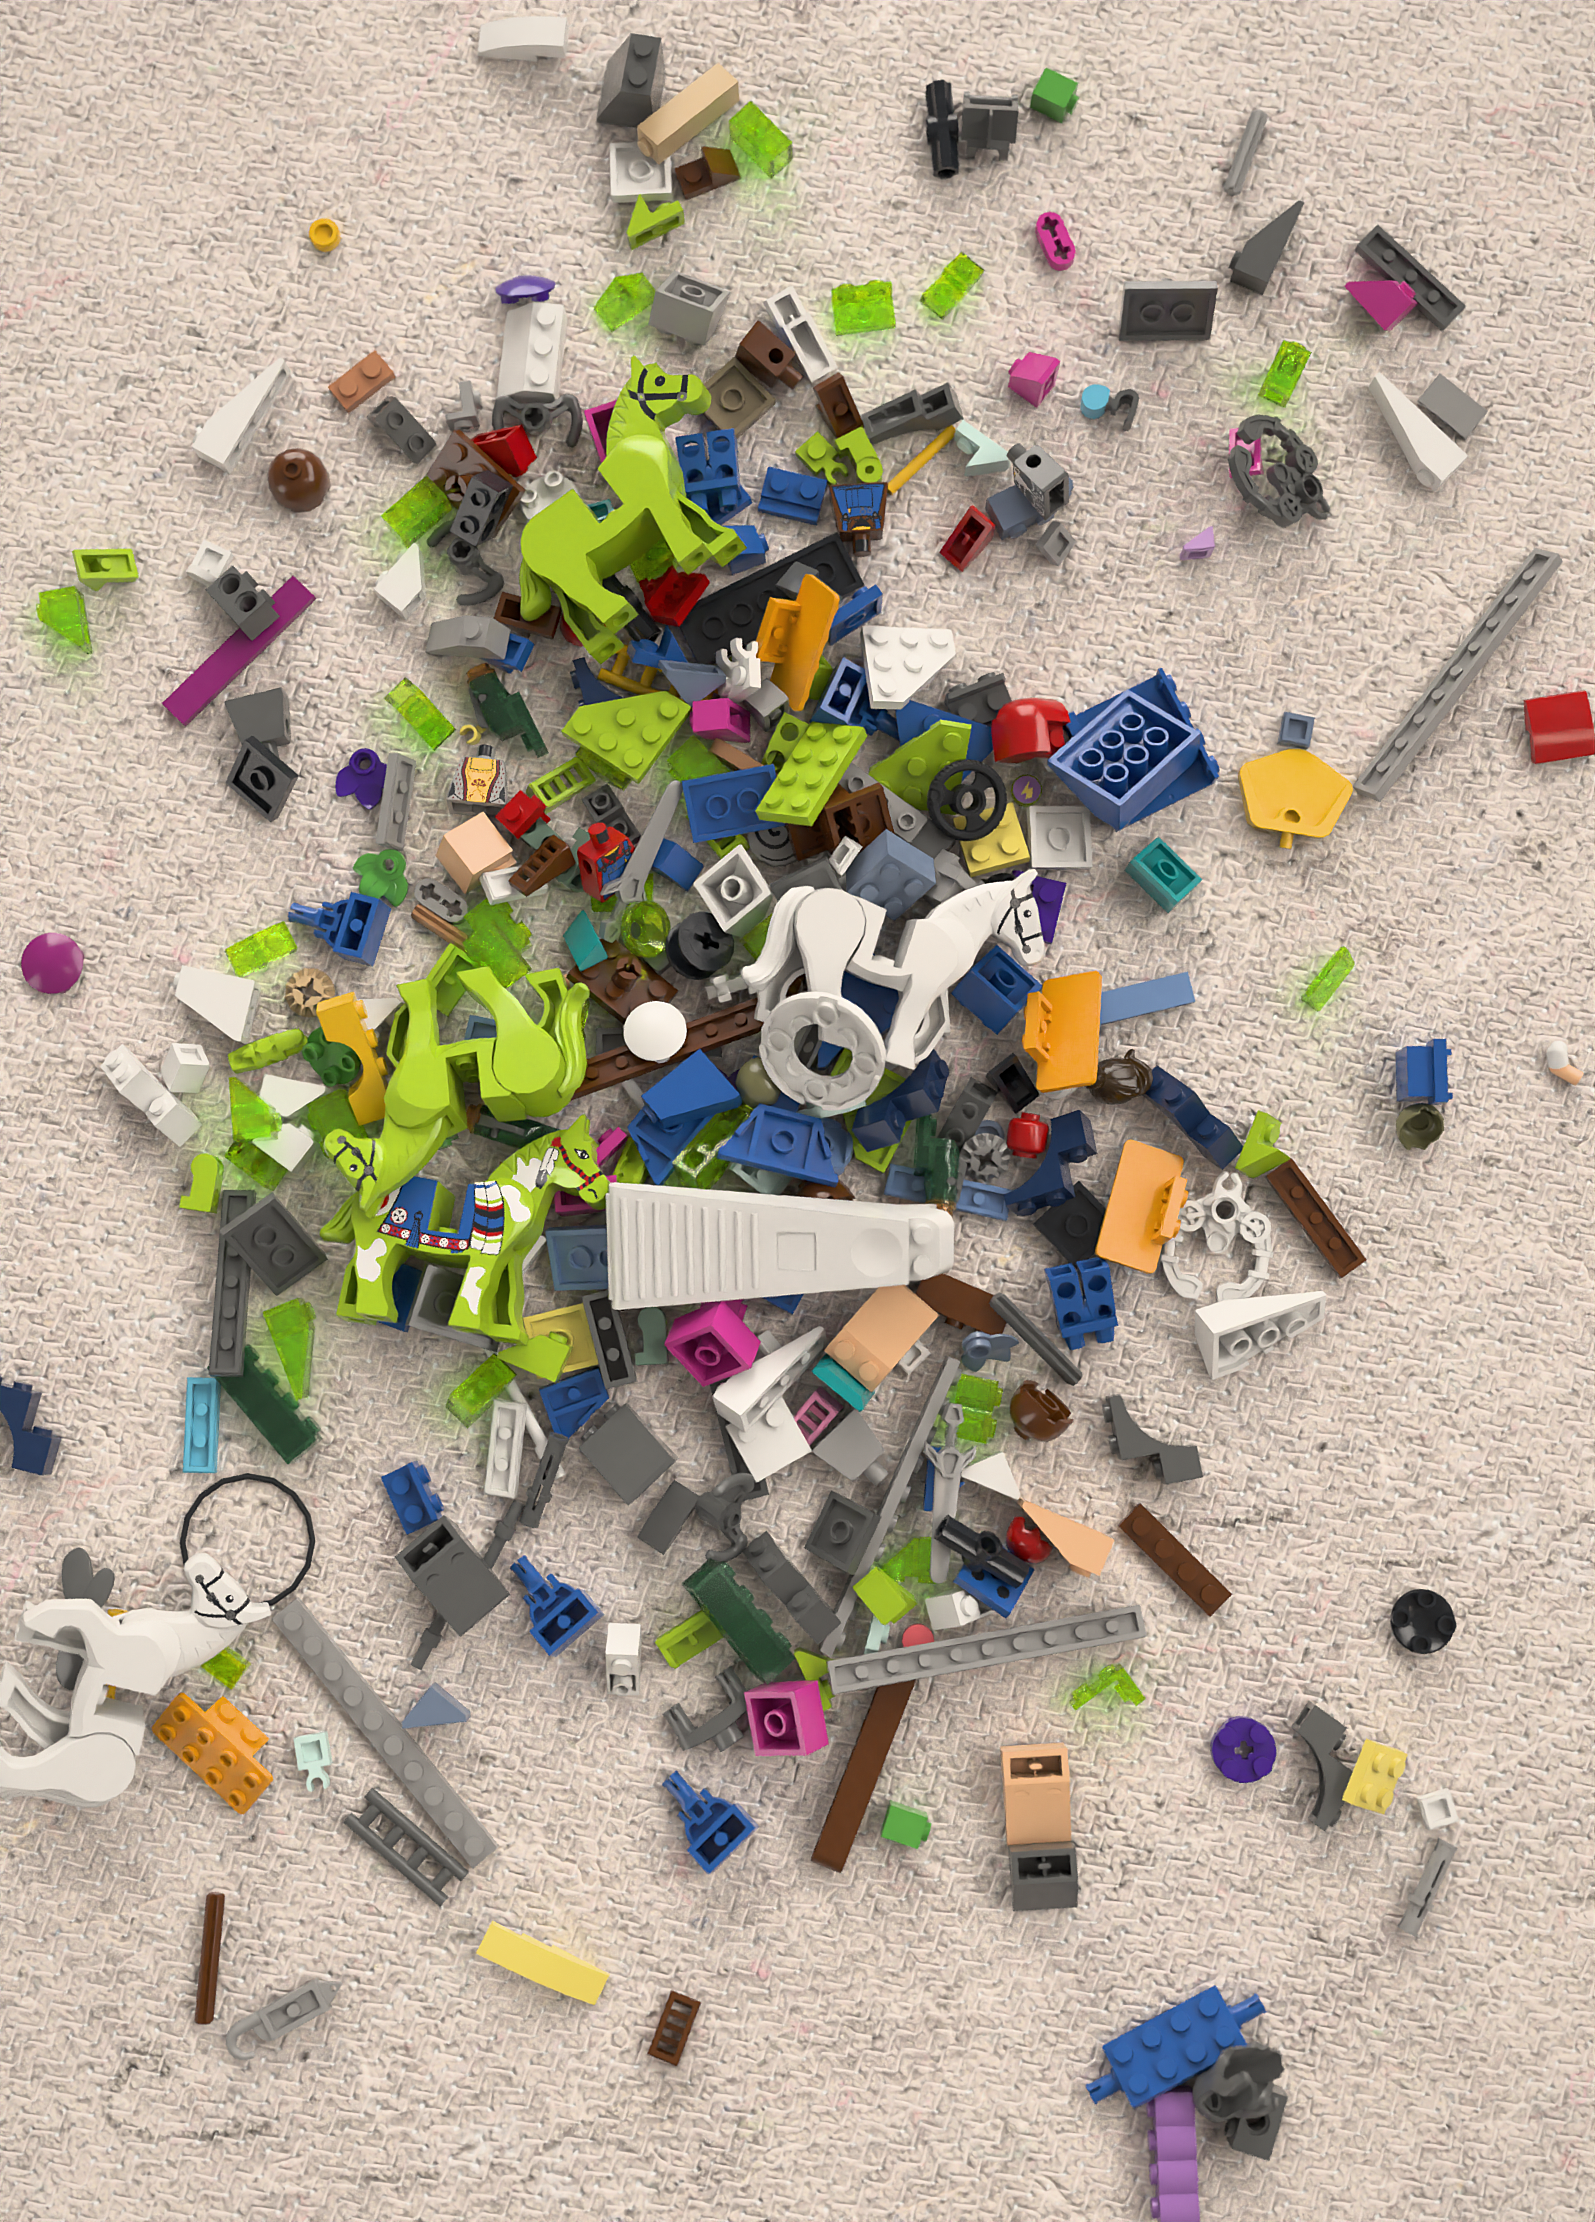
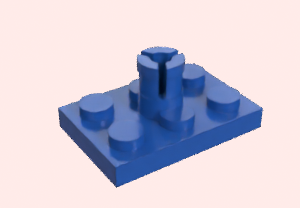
[682,764,785,843]

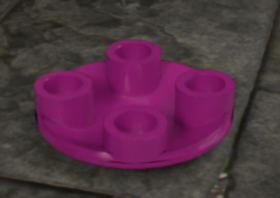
[21,932,84,994]

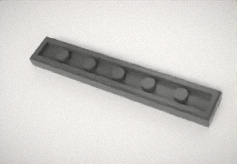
[209,1190,256,1377]

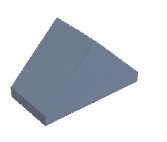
[658,660,726,707]
[402,1682,471,1729]

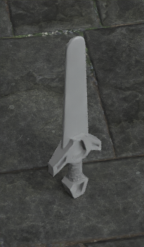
[598,780,683,943]
[924,1403,976,1584]

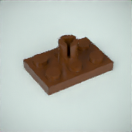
[424,429,526,539]
[566,938,679,1025]

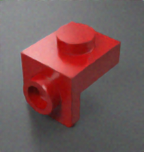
[495,790,551,839]

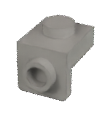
[445,380,483,433]

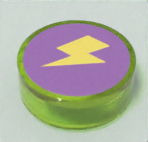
[1011,774,1042,807]

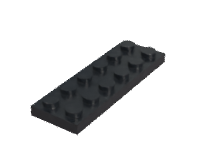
[679,532,865,665]

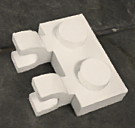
[716,638,761,704]
[704,963,757,1003]

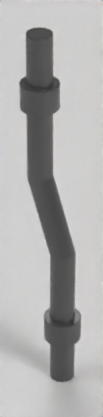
[411,1500,525,1670]

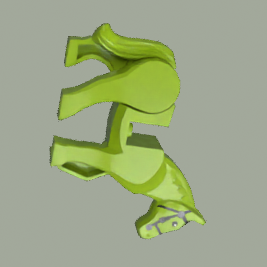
[323,966,590,1219]

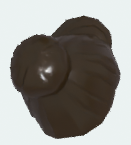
[1085,1049,1153,1105]

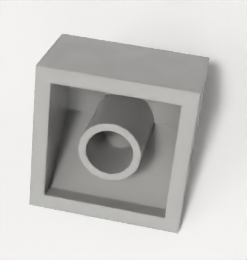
[648,270,730,346]

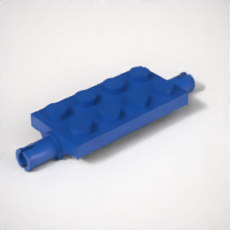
[1085,1985,1266,2109]

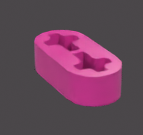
[1035,212,1076,271]

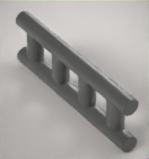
[343,1787,469,1907]

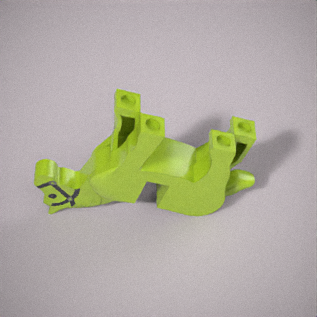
[519,355,747,665]

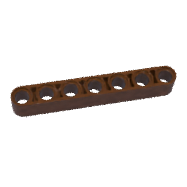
[810,1680,916,1874]

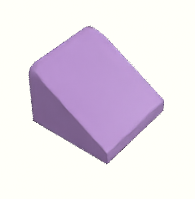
[1179,526,1215,560]

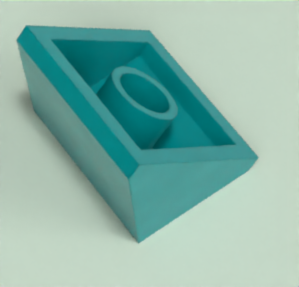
[1124,836,1203,914]

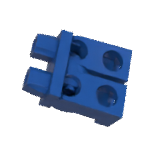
[675,428,742,514]
[1044,1257,1118,1350]

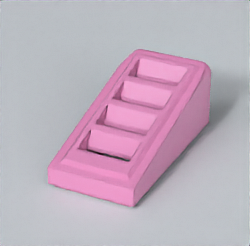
[793,1387,843,1447]

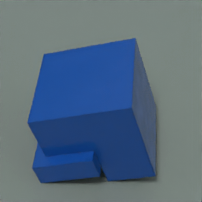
[1395,1039,1453,1105]

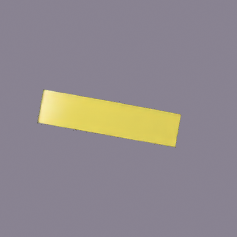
[476,1921,610,2005]

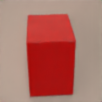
[939,505,996,572]

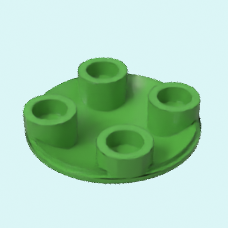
[302,1027,360,1087]

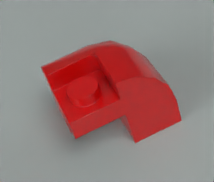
[991,697,1071,764]

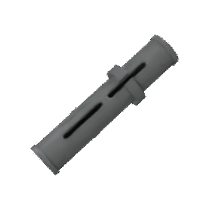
[519,1432,569,1528]

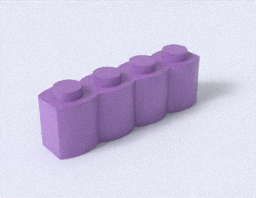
[1146,2085,1200,2222]

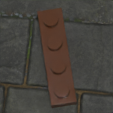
[1264,1158,1367,1279]
[1117,1503,1232,1617]

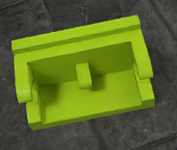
[426,943,482,1017]
[655,1604,729,1669]

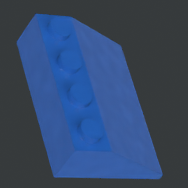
[1047,689,1201,831]

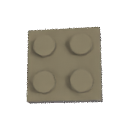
[702,357,776,439]

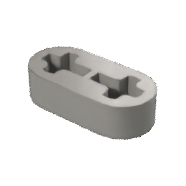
[414,878,470,925]

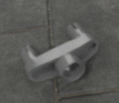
[662,1666,750,1752]

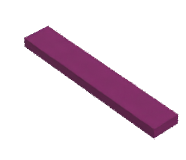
[162,575,316,727]

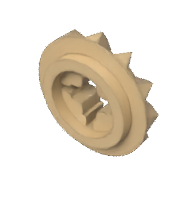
[285,968,335,1017]

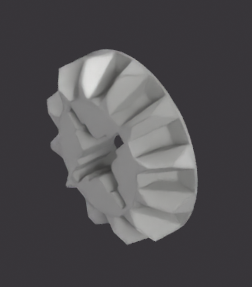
[960,1133,1011,1182]

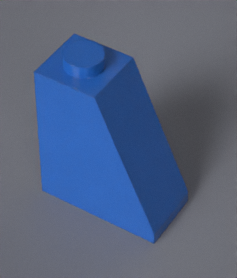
[641,1049,742,1128]

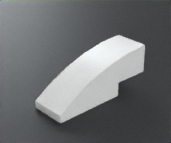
[477,16,569,62]
[763,285,838,383]

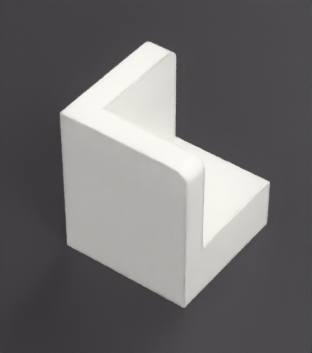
[161,1043,210,1093]

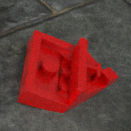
[638,565,710,627]

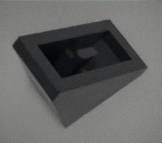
[986,1053,1040,1114]

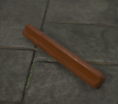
[194,1892,225,2025]

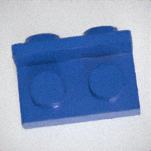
[381,1461,444,1535]

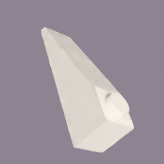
[192,357,291,474]
[1368,372,1468,491]
[712,1326,828,1433]

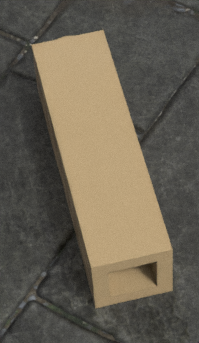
[637,63,739,164]

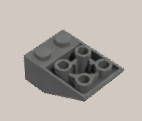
[395,1515,510,1637]

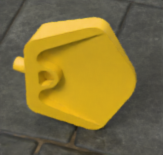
[1238,749,1353,849]

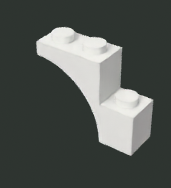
[100,1044,202,1147]

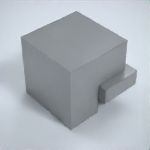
[922,849,985,908]

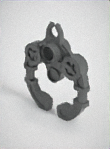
[1228,415,1330,528]

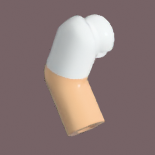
[1546,1041,1583,1086]

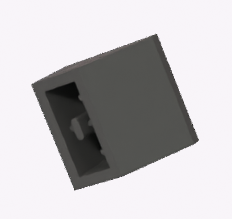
[1008,1840,1078,1911]

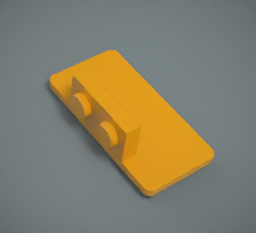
[756,574,839,711]
[1022,971,1102,1093]
[1095,1139,1188,1274]
[152,1692,273,1815]

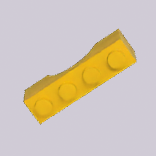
[316,992,389,1126]

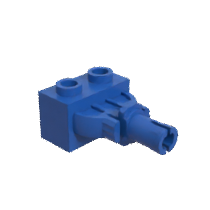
[809,657,899,741]
[288,892,391,967]
[510,1555,605,1657]
[662,1771,760,1875]

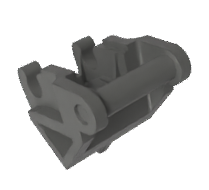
[961,91,1019,161]

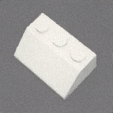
[497,302,567,404]

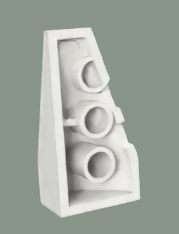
[1194,1291,1326,1380]

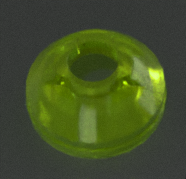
[620,900,671,958]

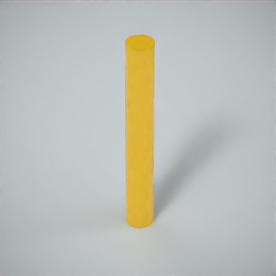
[888,425,956,496]

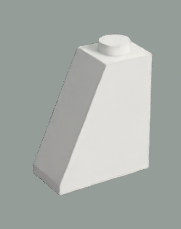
[173,965,262,1045]

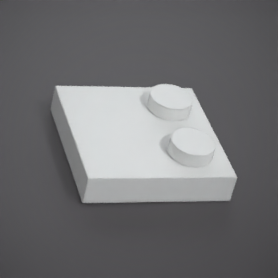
[610,142,672,203]
[1027,806,1092,870]
[725,1396,812,1483]

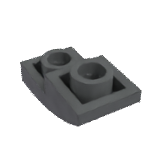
[582,783,641,846]
[638,1480,700,1555]

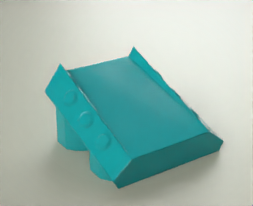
[811,1353,875,1413]

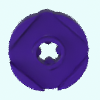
[1210,1716,1276,1783]

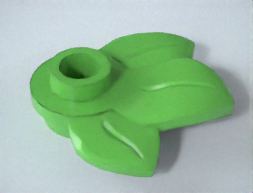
[353,849,409,907]

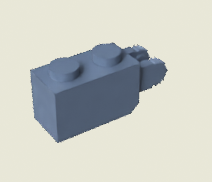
[985,478,1074,540]

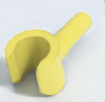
[459,719,502,745]

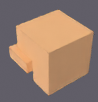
[436,812,517,894]

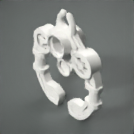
[1159,1171,1274,1303]

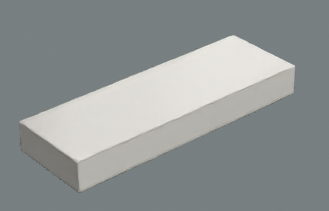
[484,1399,527,1499]

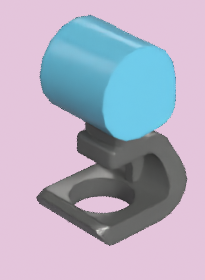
[1080,384,1139,431]

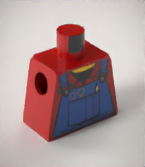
[577,822,635,903]

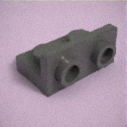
[945,672,1012,725]

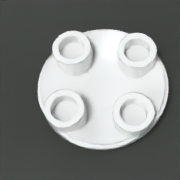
[520,471,580,522]
[624,1001,687,1063]

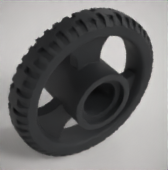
[927,759,1007,841]

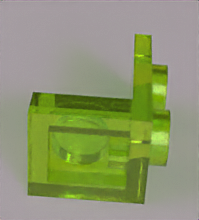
[1069,1663,1146,1710]

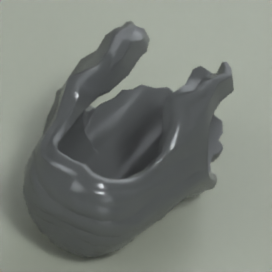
[1192,2042,1285,2123]

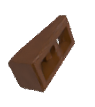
[508,835,576,897]
[647,1990,701,2066]

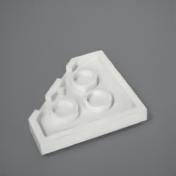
[860,626,956,709]

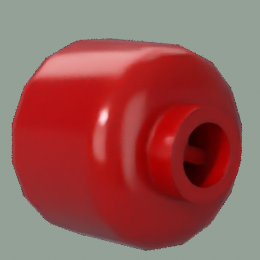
[1006,1112,1049,1159]

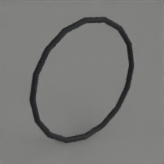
[179,1473,316,1606]

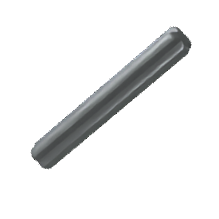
[989,1292,1083,1386]

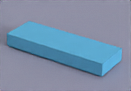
[183,1377,221,1473]

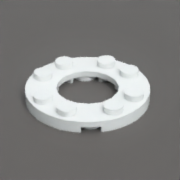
[759,992,886,1111]

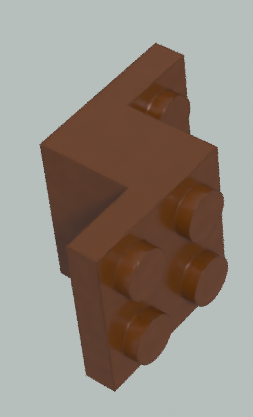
[785,783,895,862]

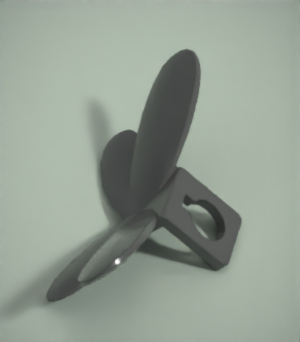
[56,1547,115,1690]

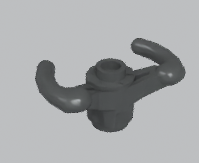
[492,393,583,448]
[427,518,504,606]
[696,1473,755,1563]

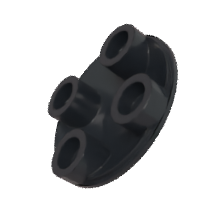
[1390,1589,1457,1654]

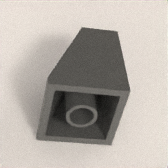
[596,33,666,128]
[579,1403,679,1506]

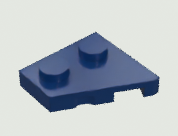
[539,1367,609,1438]

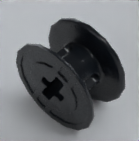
[665,911,734,980]

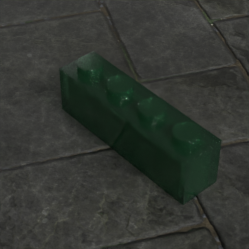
[207,1344,323,1464]
[682,1558,796,1685]

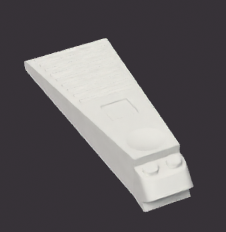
[606,1183,954,1310]

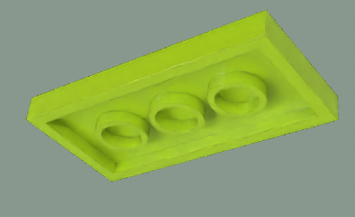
[755,722,867,826]

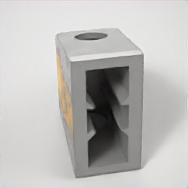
[446,745,508,818]

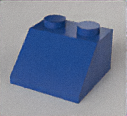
[951,945,1043,1035]

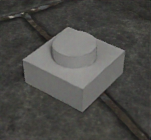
[1036,521,1076,566]

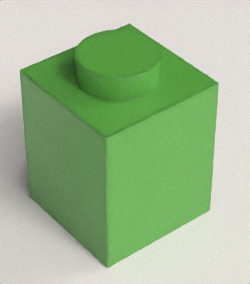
[1030,68,1080,123]
[880,1800,931,1849]

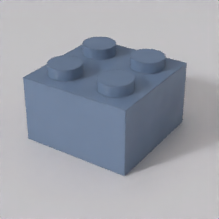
[846,829,936,921]

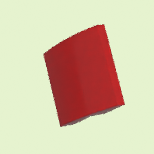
[1523,690,1595,764]

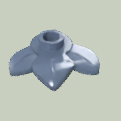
[961,1331,1019,1372]

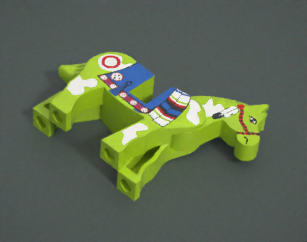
[319,1114,611,1346]

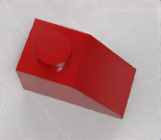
[471,425,537,477]

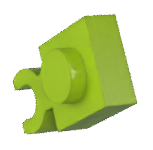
[795,431,848,485]

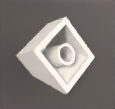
[693,844,774,937]

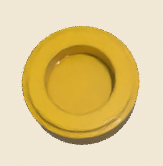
[309,218,341,252]

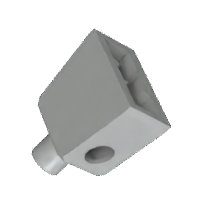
[812,1408,889,1486]

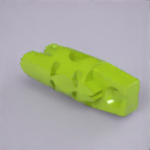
[228,1028,308,1074]

